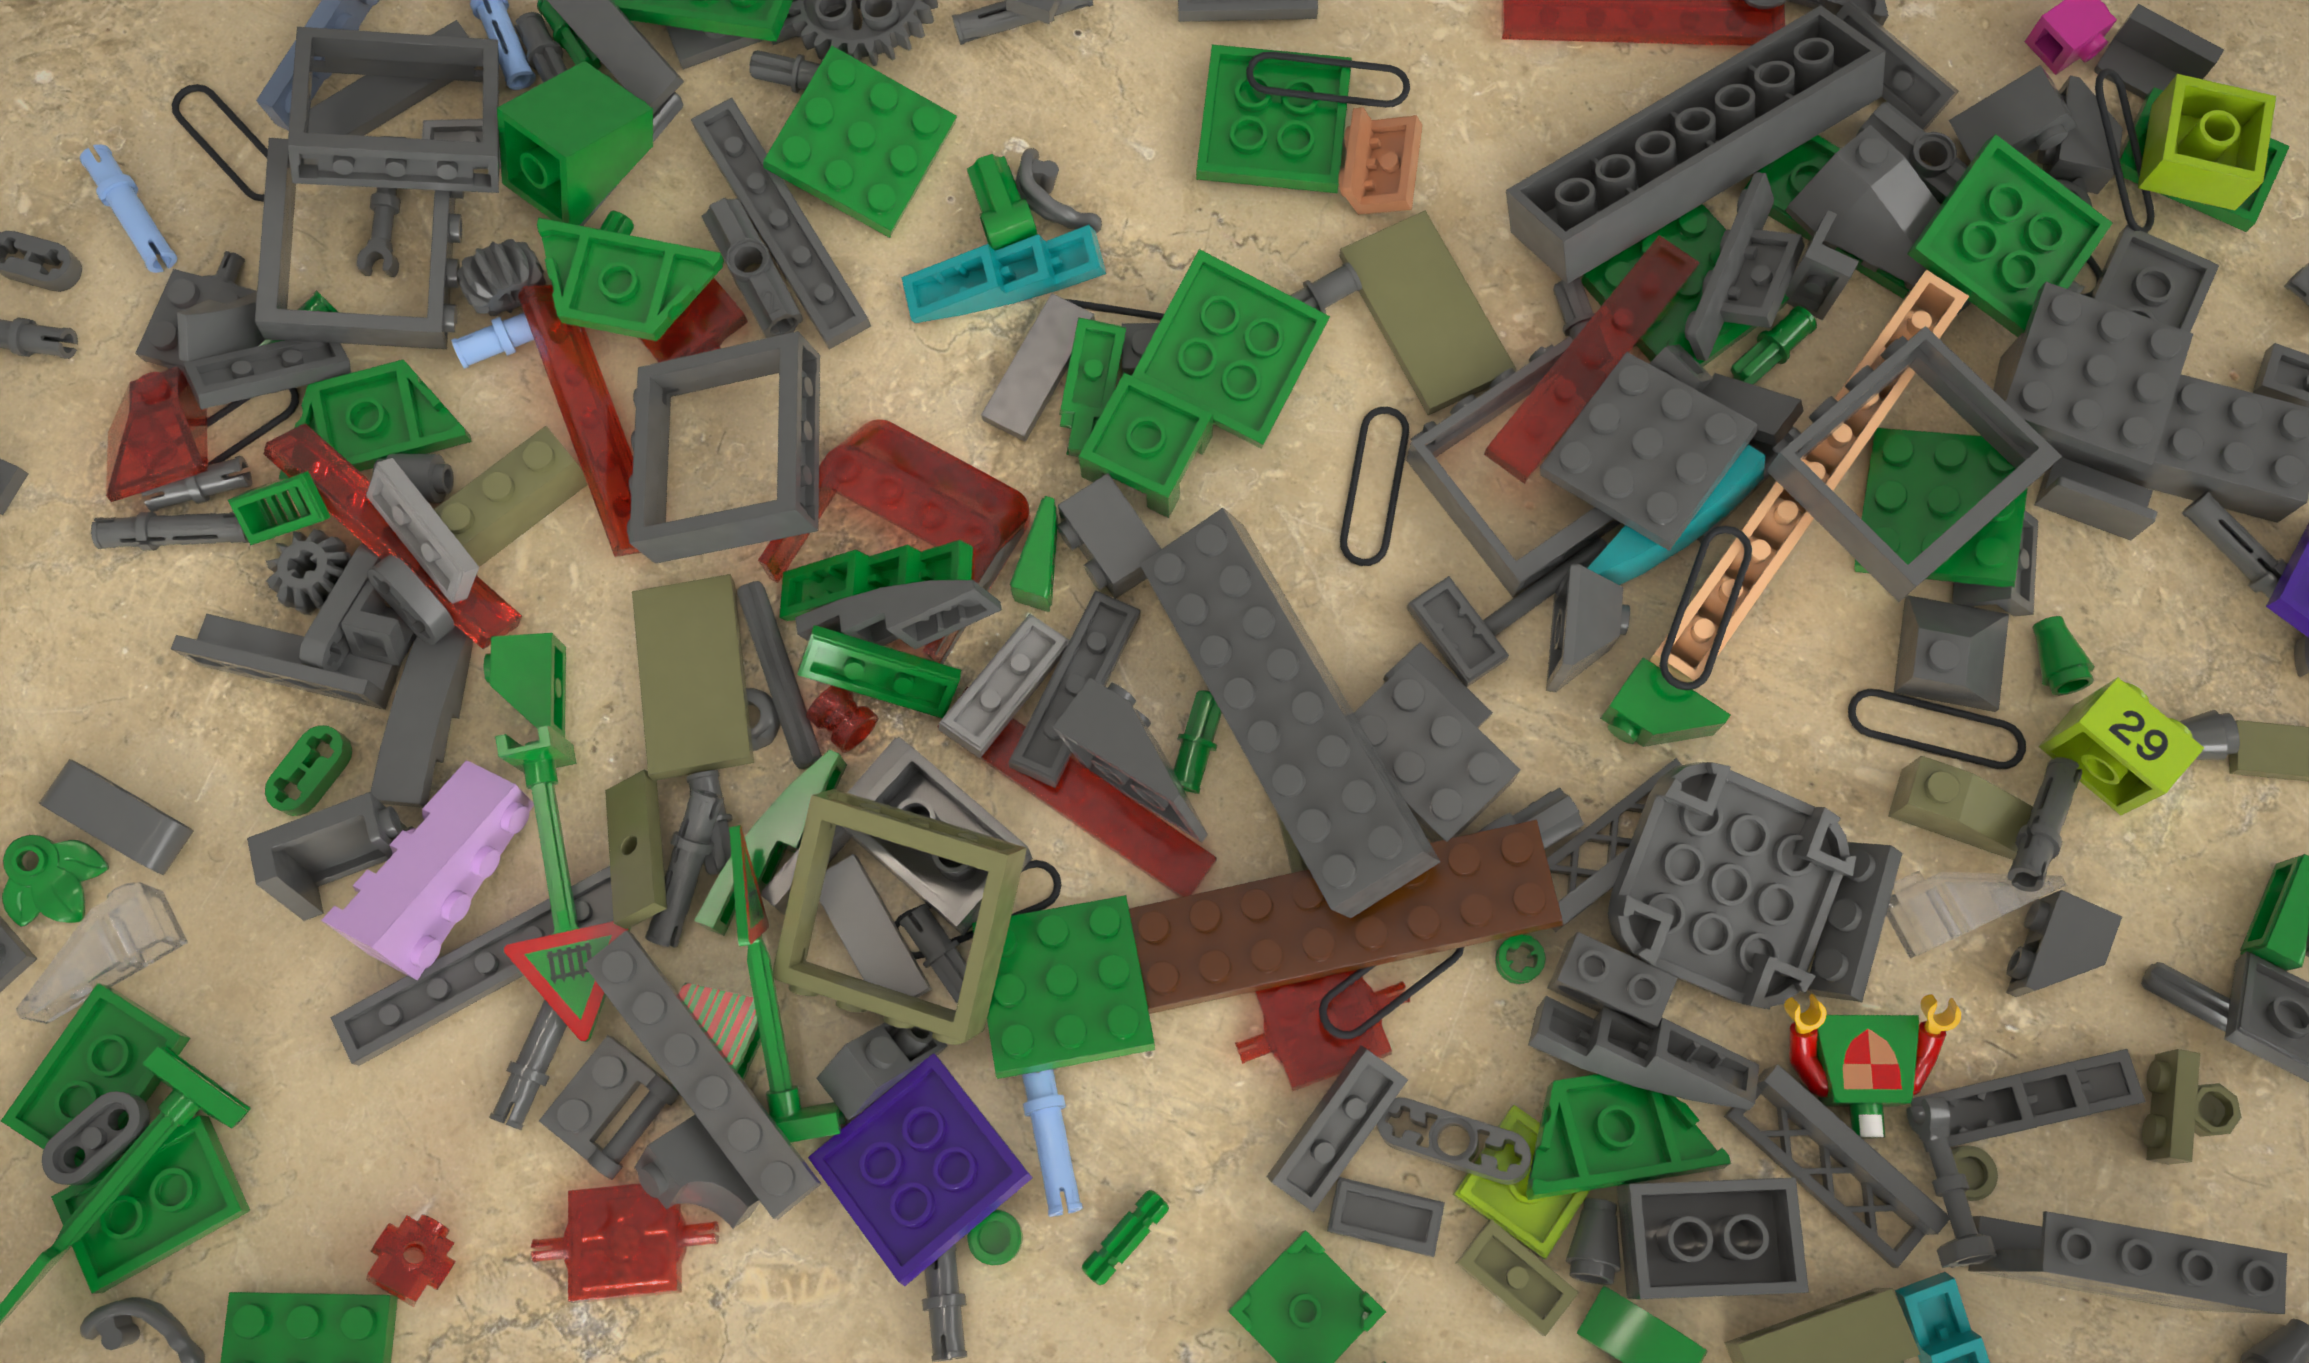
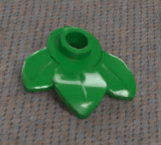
[2,835,109,927]

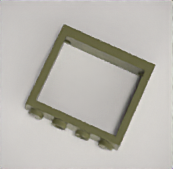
[773,789,1027,1045]

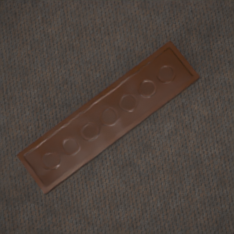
[1129,820,1563,1014]

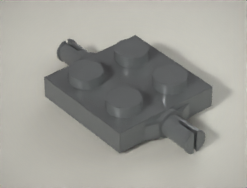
[135,251,256,405]

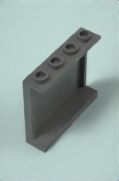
[1968,1211,2287,1314]

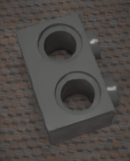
[1547,932,1678,1030]

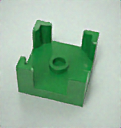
[1079,373,1213,518]
[1227,1230,1386,1363]

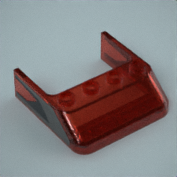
[758,419,1031,664]

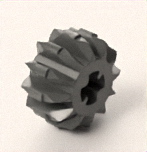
[457,239,546,316]
[266,529,352,616]

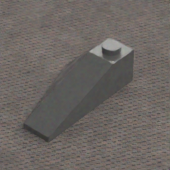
[1785,125,1971,315]

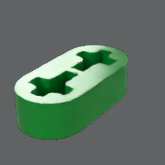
[265,725,352,816]

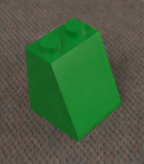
[497,61,653,225]

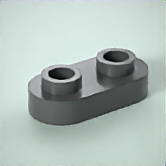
[42,1091,150,1185]

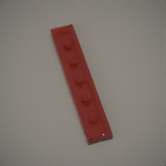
[1502,0,1785,46]
[1484,235,1699,484]
[518,285,641,557]
[263,423,522,649]
[937,687,1217,897]

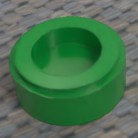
[967,1210,1023,1265]

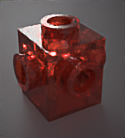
[366,1214,456,1308]

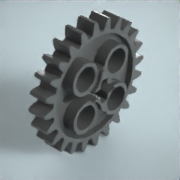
[788,0,938,66]

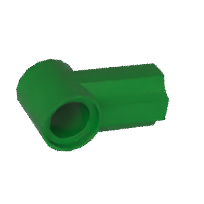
[967,154,1038,251]

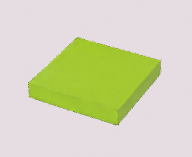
[1452,1105,1590,1259]

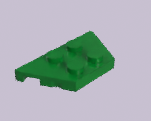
[537,218,724,341]
[279,359,472,491]
[1526,1074,1731,1200]

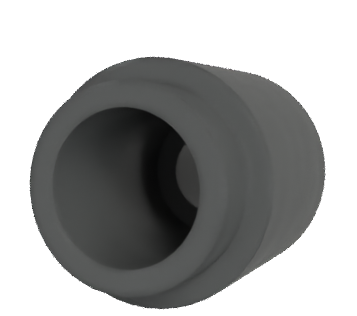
[372,454,454,503]

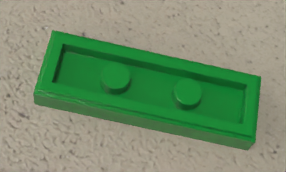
[797,625,961,719]

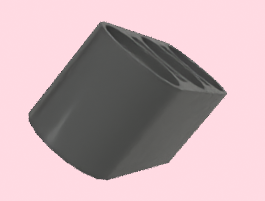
[39,759,194,875]

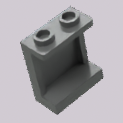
[247,792,414,921]

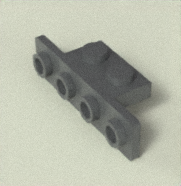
[1685,172,1805,361]

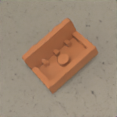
[1339,107,1423,215]

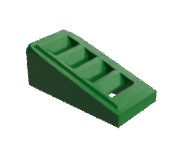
[228,471,331,545]
[1010,496,1058,612]
[2240,854,2309,971]

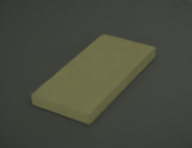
[1339,210,1516,415]
[632,574,754,781]

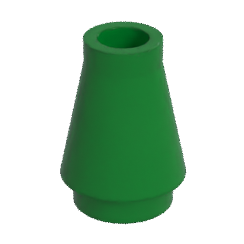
[2032,616,2095,696]

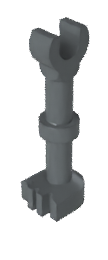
[357,136,406,277]
[1906,1097,1997,1268]

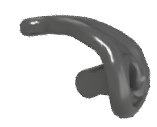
[1015,148,1102,233]
[80,1297,205,1363]

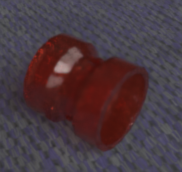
[806,685,879,753]

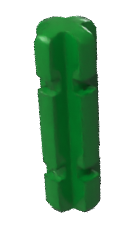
[1082,1189,1169,1285]

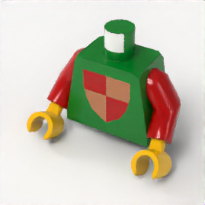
[1784,994,1961,1139]

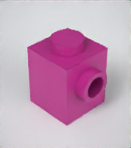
[2024,0,2117,75]

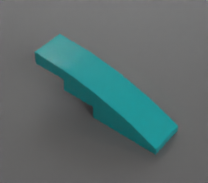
[901,225,1107,323]
[1587,444,1765,585]
[1895,1272,1990,1363]

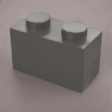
[1949,65,2077,162]
[1056,473,1161,599]

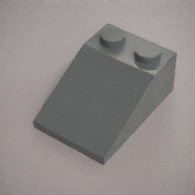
[1053,678,1208,843]

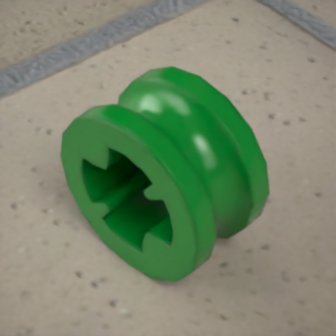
[1495,934,1546,985]

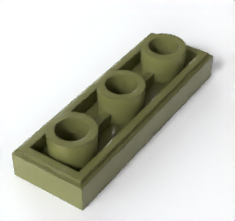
[605,769,667,929]

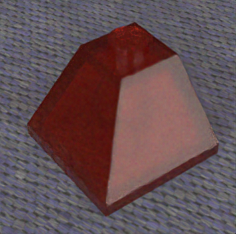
[106,366,208,502]

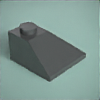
[1546,564,1630,692]
[1894,595,2009,712]

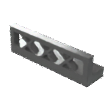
[171,613,402,710]
[1547,758,1682,933]
[1724,1065,1950,1268]

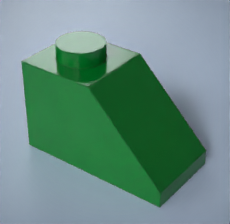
[483,633,566,738]
[1600,657,1731,747]

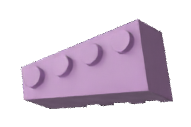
[321,760,534,980]

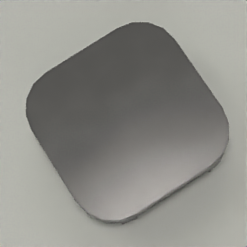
[1607,762,1856,1010]

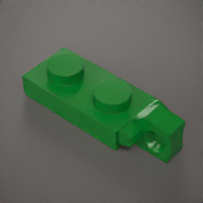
[1059,317,1126,458]

